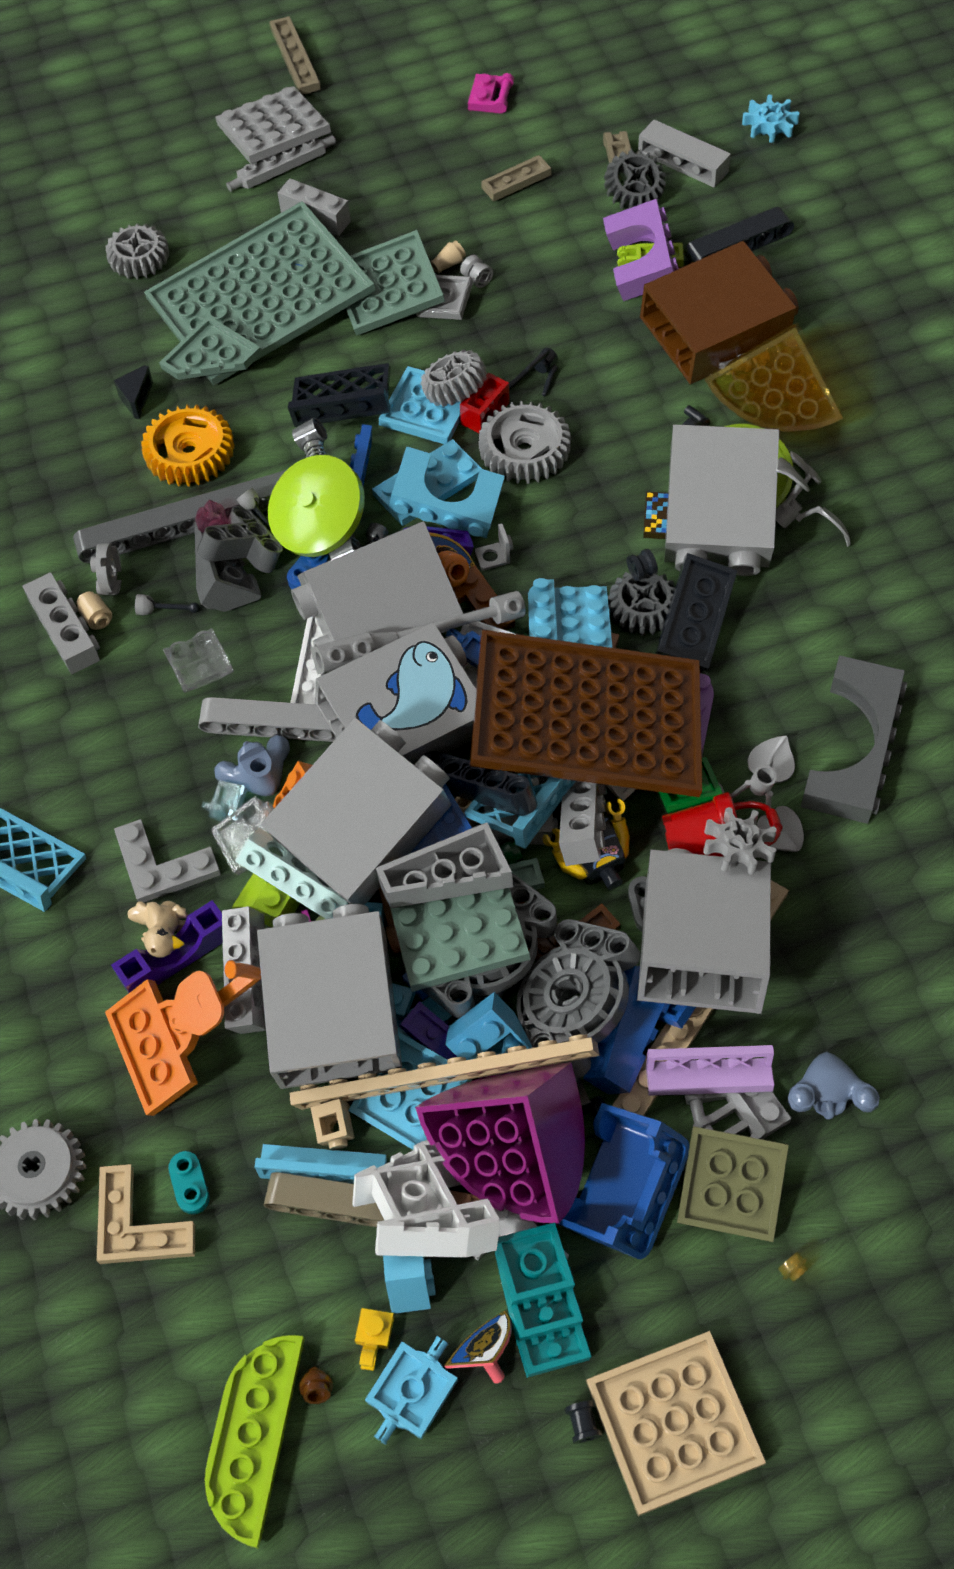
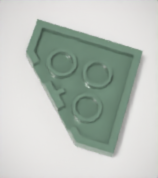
[159,315,262,380]

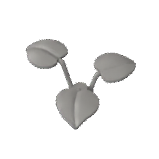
[775,451,850,547]
[718,736,804,852]

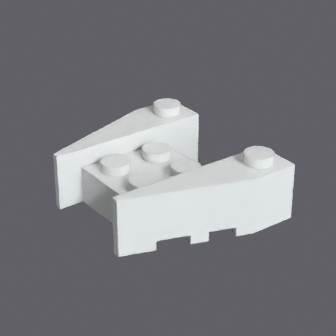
[352,1140,500,1257]

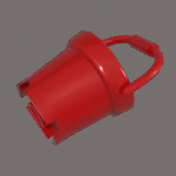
[662,792,783,857]

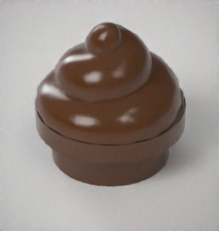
[299,1366,333,1404]

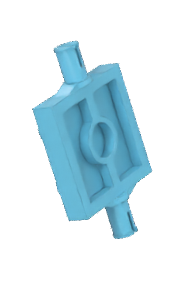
[365,1336,458,1445]

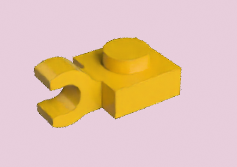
[355,1308,394,1371]

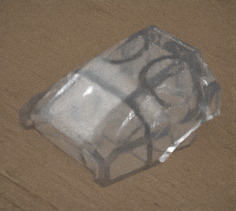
[163,628,234,693]

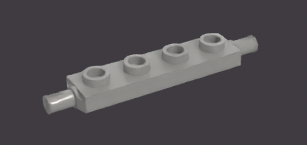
[226,135,336,192]

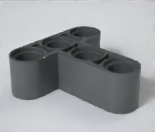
[197,506,283,573]

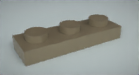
[481,155,551,202]

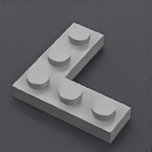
[114,819,221,903]

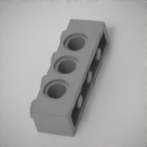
[22,572,100,675]
[559,781,607,866]
[222,906,266,1034]

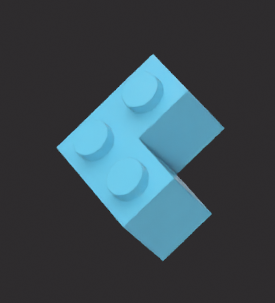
[383,1255,436,1314]

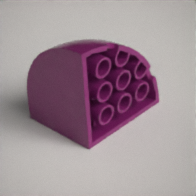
[415,1062,585,1223]

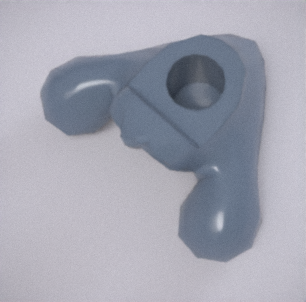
[214,735,290,796]
[788,1052,880,1119]

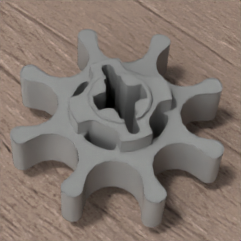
[703,807,777,875]

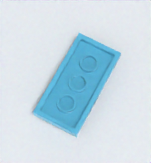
[372,439,482,527]

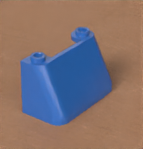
[556,1103,689,1259]

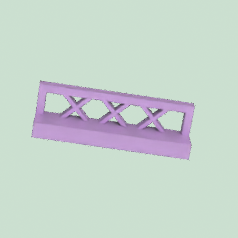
[646,1045,774,1096]

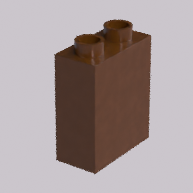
[640,241,799,385]

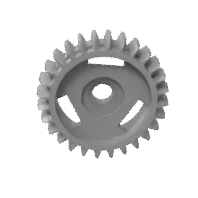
[479,401,571,484]

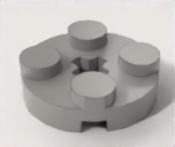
[90,543,121,595]

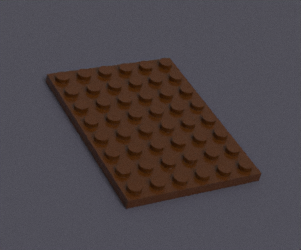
[470,630,702,797]

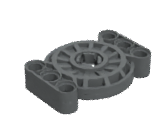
[402,873,558,1019]
[516,919,641,1078]

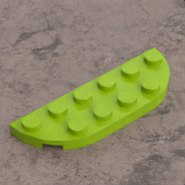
[205,1335,305,1549]

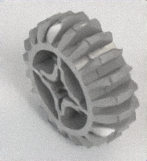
[106,223,169,280]
[420,350,487,407]

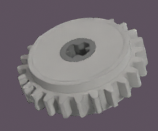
[0,1119,86,1220]

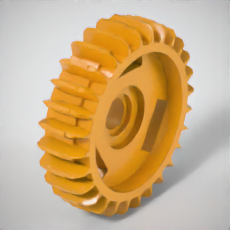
[141,404,235,487]

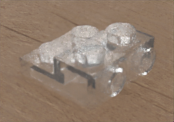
[211,796,274,876]

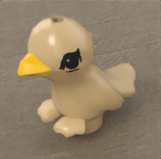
[128,901,188,958]

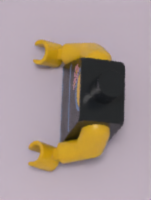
[542,799,630,890]

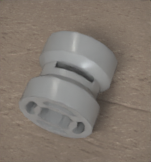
[460,255,493,288]

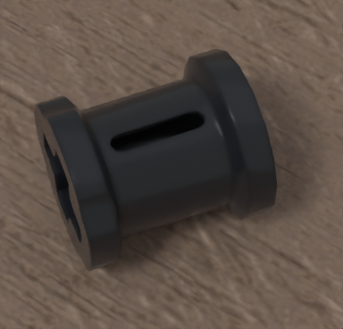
[565,1400,602,1444]

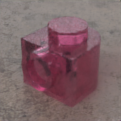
[195,499,229,532]

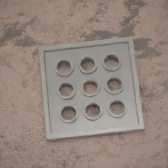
[215,86,331,164]

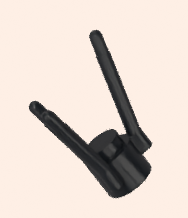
[509,348,558,397]

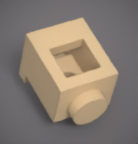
[311,1099,355,1150]

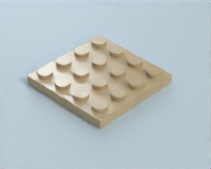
[586,1331,766,1516]

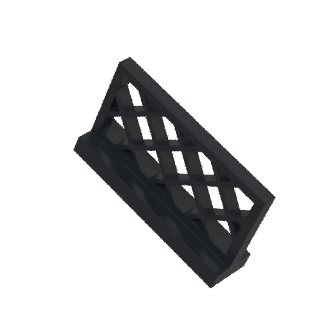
[288,363,391,427]

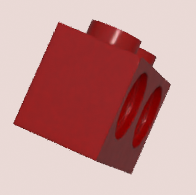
[460,373,510,433]

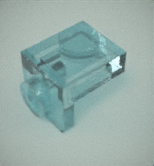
[201,780,248,822]

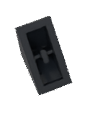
[114,365,153,419]

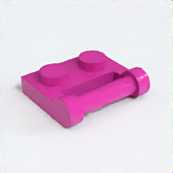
[468,73,514,113]

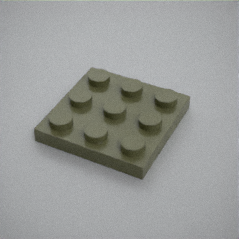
[677,1126,789,1242]

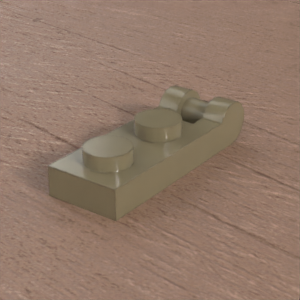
[603,131,631,180]

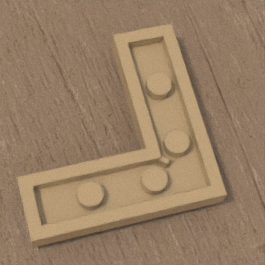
[97,1164,195,1264]

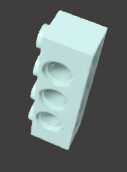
[235,827,348,919]

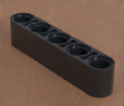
[684,207,794,264]
[418,751,538,816]

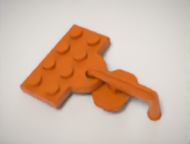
[105,960,261,1116]

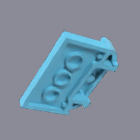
[528,578,612,648]

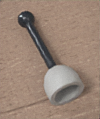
[236,487,273,534]
[135,594,200,615]

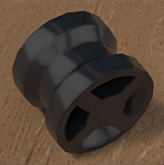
[626,548,658,581]

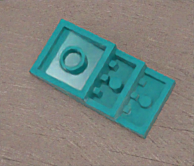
[495,1223,591,1378]

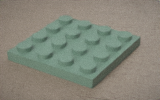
[346,230,445,336]
[390,888,530,992]

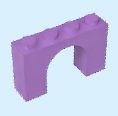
[603,199,679,301]

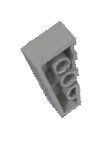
[376,822,513,908]

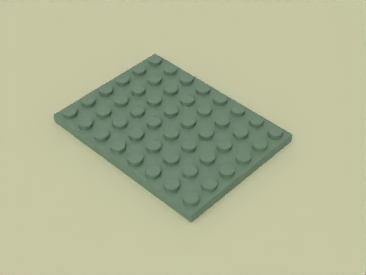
[144,201,375,386]

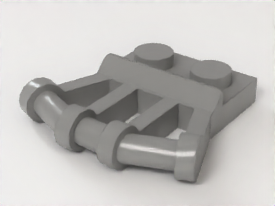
[685,1092,791,1140]

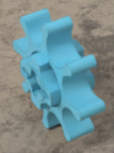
[742,95,800,143]

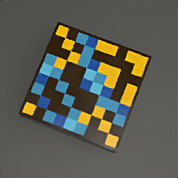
[643,491,668,539]

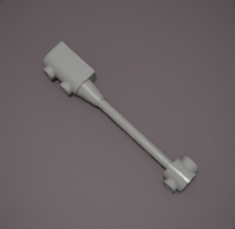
[310,591,525,675]

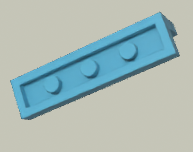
[254,1144,387,1184]

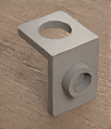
[475,523,513,571]

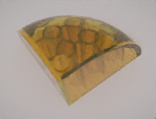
[704,322,843,432]

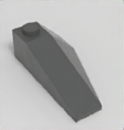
[195,519,262,612]

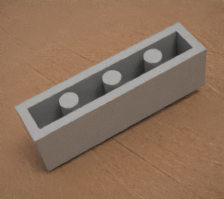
[638,120,731,188]

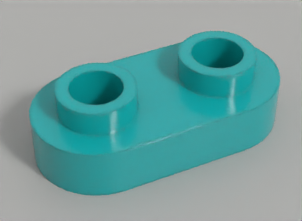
[168,1151,210,1215]

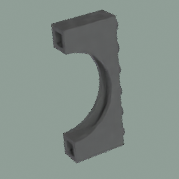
[801,655,907,824]

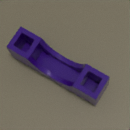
[111,900,223,994]

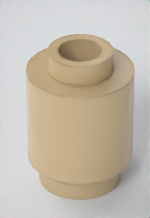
[77,591,112,630]

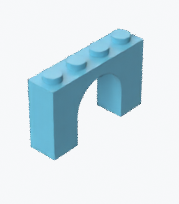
[388,447,505,538]

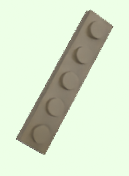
[269,16,320,94]

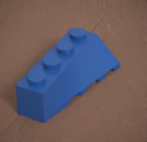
[583,966,670,1094]

